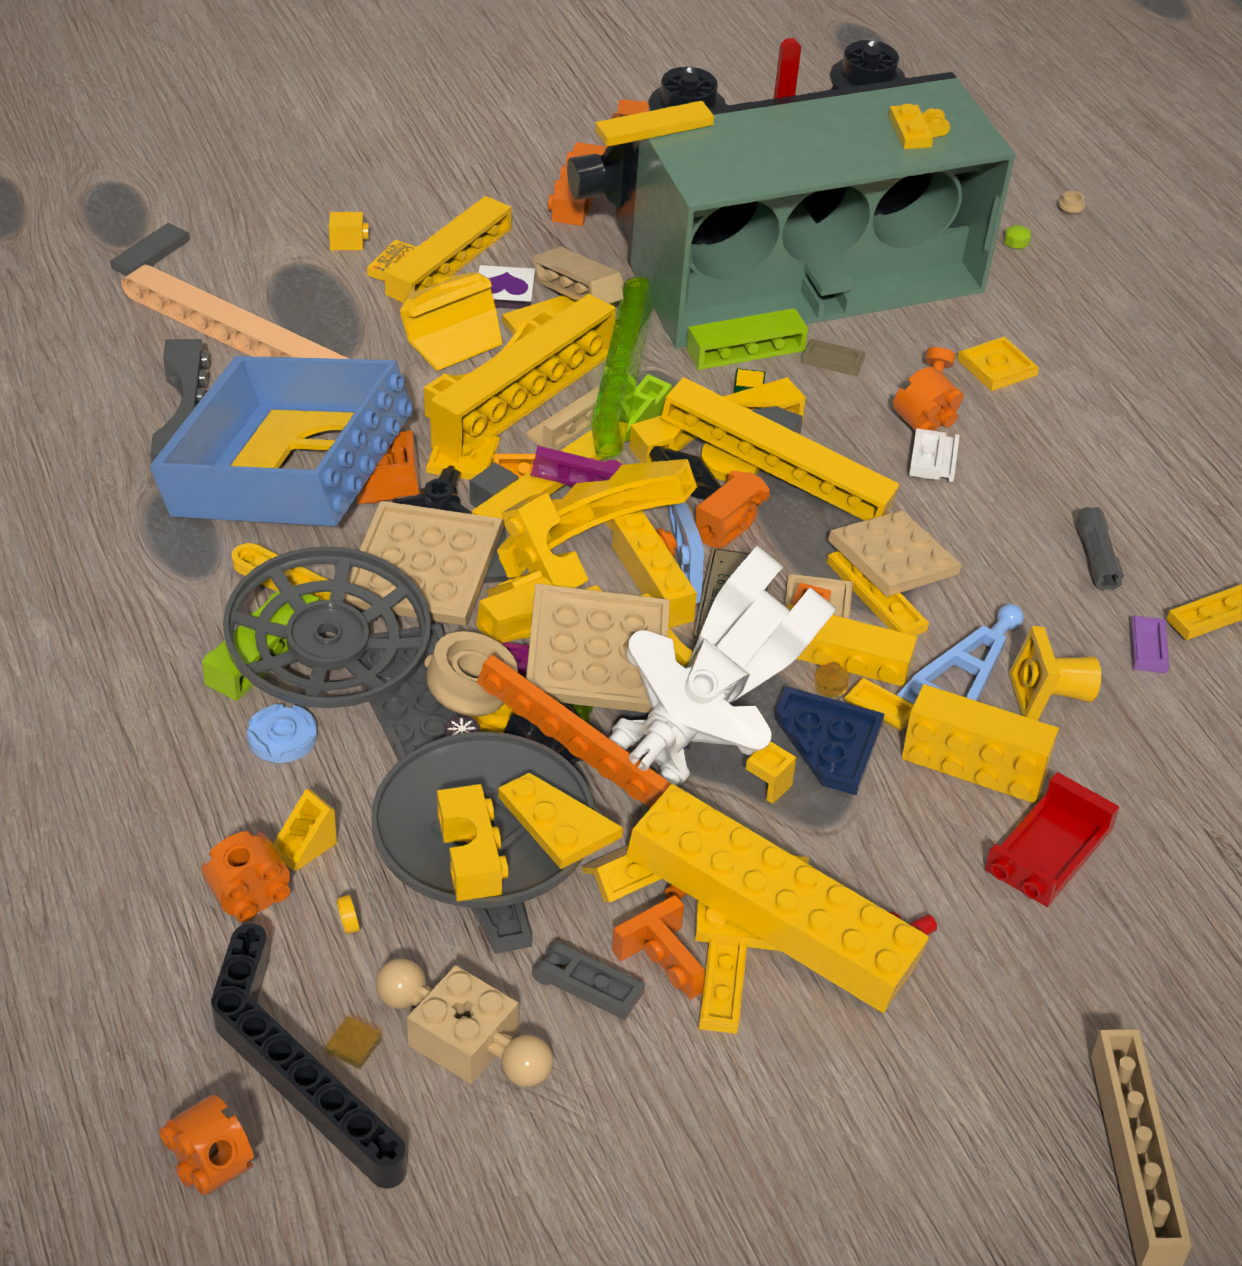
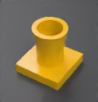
[1009,626,1101,721]

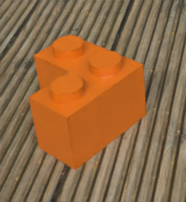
[356,430,420,504]

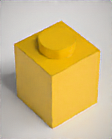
[329,211,369,250]

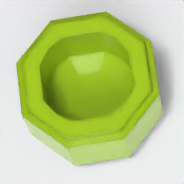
[1004,225,1031,249]

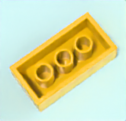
[902,684,1059,804]

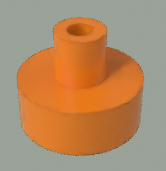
[925,347,955,373]

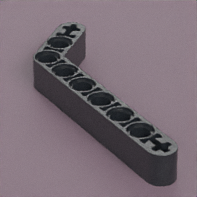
[211,923,407,1189]

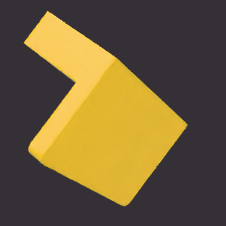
[581,845,662,903]

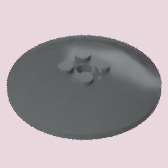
[371,732,595,908]

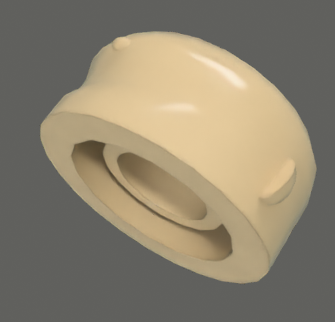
[425,631,518,717]

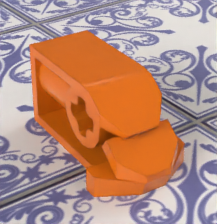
[695,470,770,548]

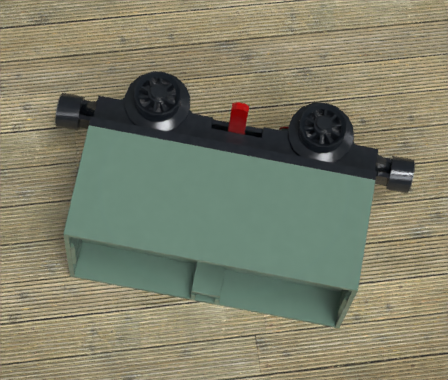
[567,38,1016,348]

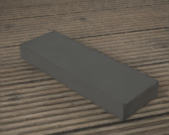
[110,223,189,276]

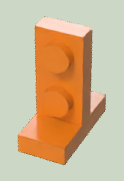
[612,895,705,1000]

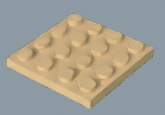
[343,501,504,626]
[526,584,670,713]

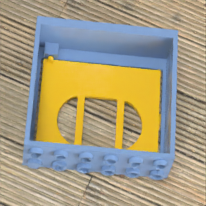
[149,356,413,526]

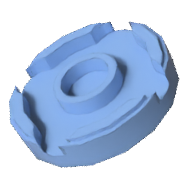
[247,704,317,763]

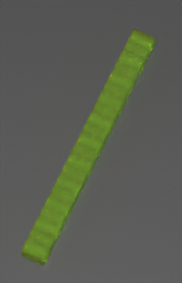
[591,277,653,457]

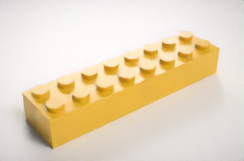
[430,294,616,463]
[626,784,930,1014]

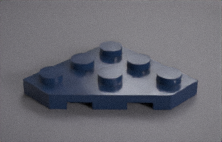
[775,687,885,796]

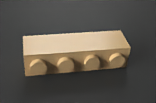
[533,246,624,304]

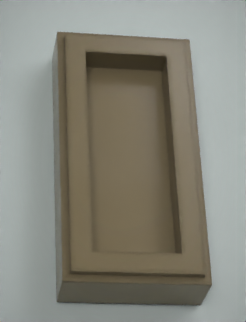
[801,339,865,376]

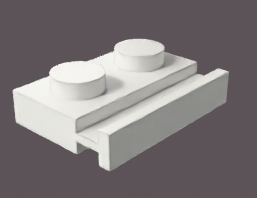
[909,428,960,482]

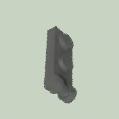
[531,942,645,1020]

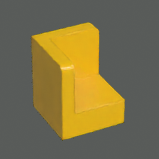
[746,741,797,804]

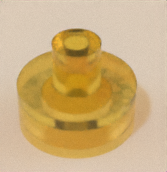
[814,662,849,698]

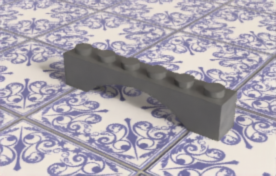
[150,339,209,462]

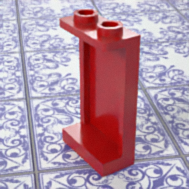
[985,772,1120,907]

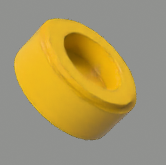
[336,894,360,935]

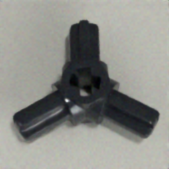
[392,465,472,514]

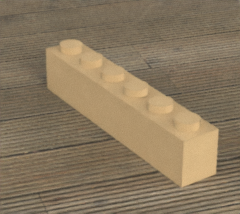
[1091,1029,1192,1266]

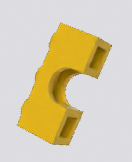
[501,492,589,588]
[437,784,508,902]

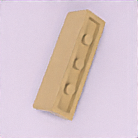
[526,372,634,450]

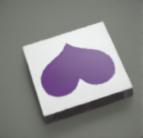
[479,265,535,309]

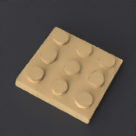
[828,510,962,597]

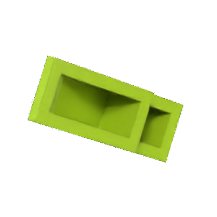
[598,374,673,444]

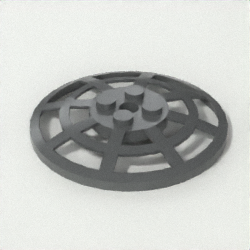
[223,546,431,708]

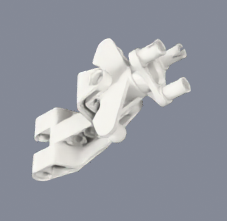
[609,546,837,786]

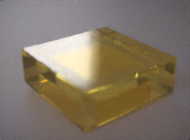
[326,1016,382,1069]

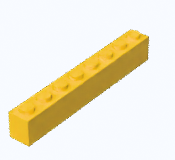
[661,377,900,521]

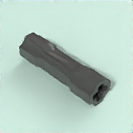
[1076,507,1124,590]

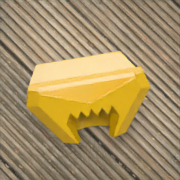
[400,272,502,371]

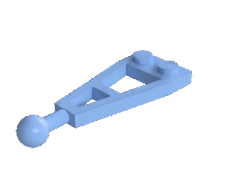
[669,502,704,603]
[897,604,1024,704]

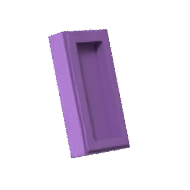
[1130,616,1169,673]

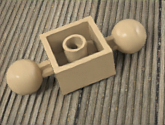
[376,958,553,1087]

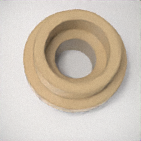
[1059,191,1086,214]

